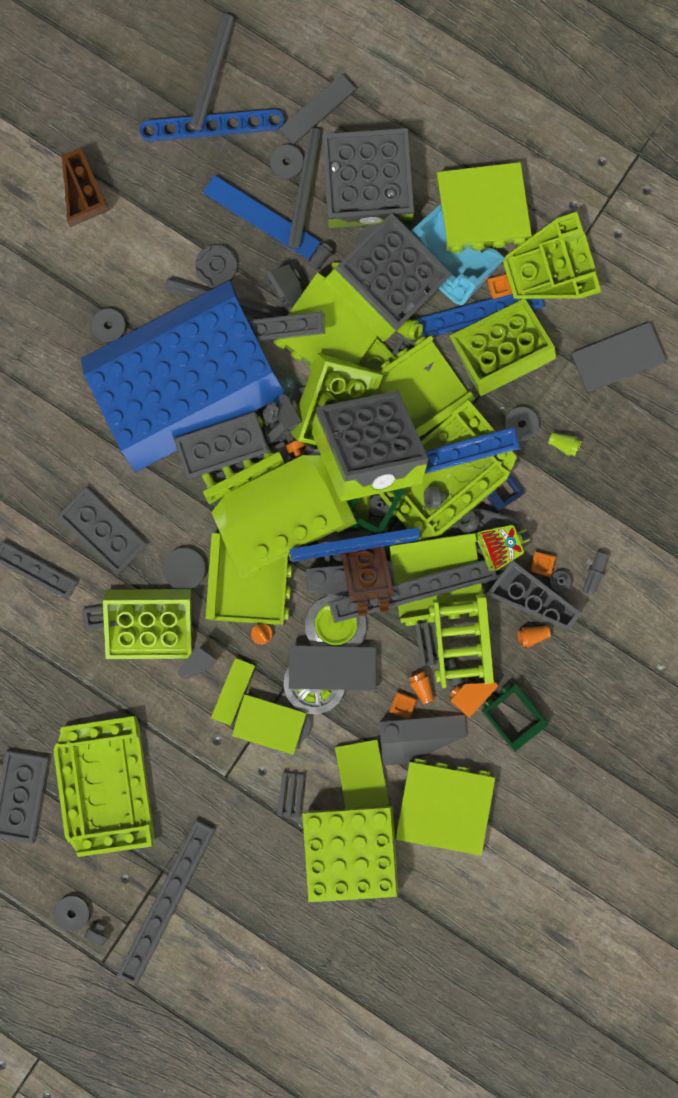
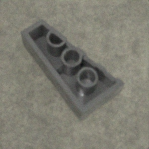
[486,561,581,630]
[306,562,394,598]

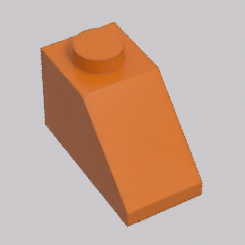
[449,683,498,718]

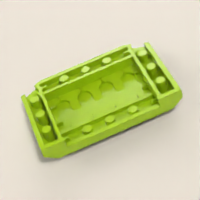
[379,400,517,541]
[211,455,357,580]
[53,716,154,857]

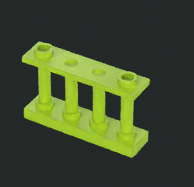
[201,416,284,505]
[429,594,494,688]

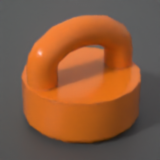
[285,440,307,458]
[251,623,272,645]

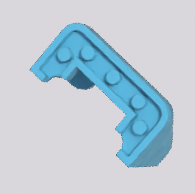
[411,204,505,305]

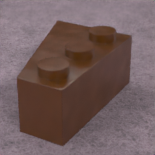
[62,148,109,227]

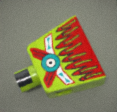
[475,525,530,571]

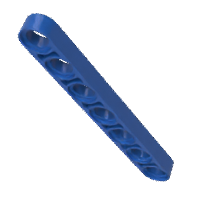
[139,110,284,142]

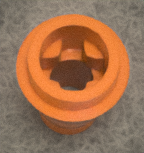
[517,625,551,648]
[408,671,434,704]

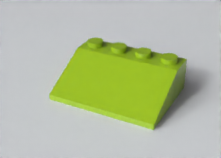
[449,299,556,397]
[291,353,383,445]
[103,589,192,659]

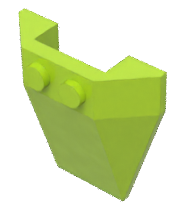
[503,212,602,299]

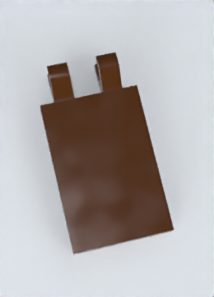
[341,547,393,616]

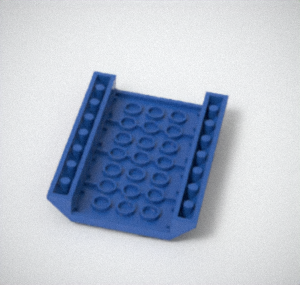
[80,281,287,472]

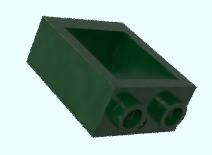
[349,488,407,536]
[481,684,548,752]

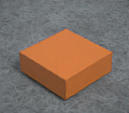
[487,274,512,299]
[529,551,556,578]
[389,692,417,720]

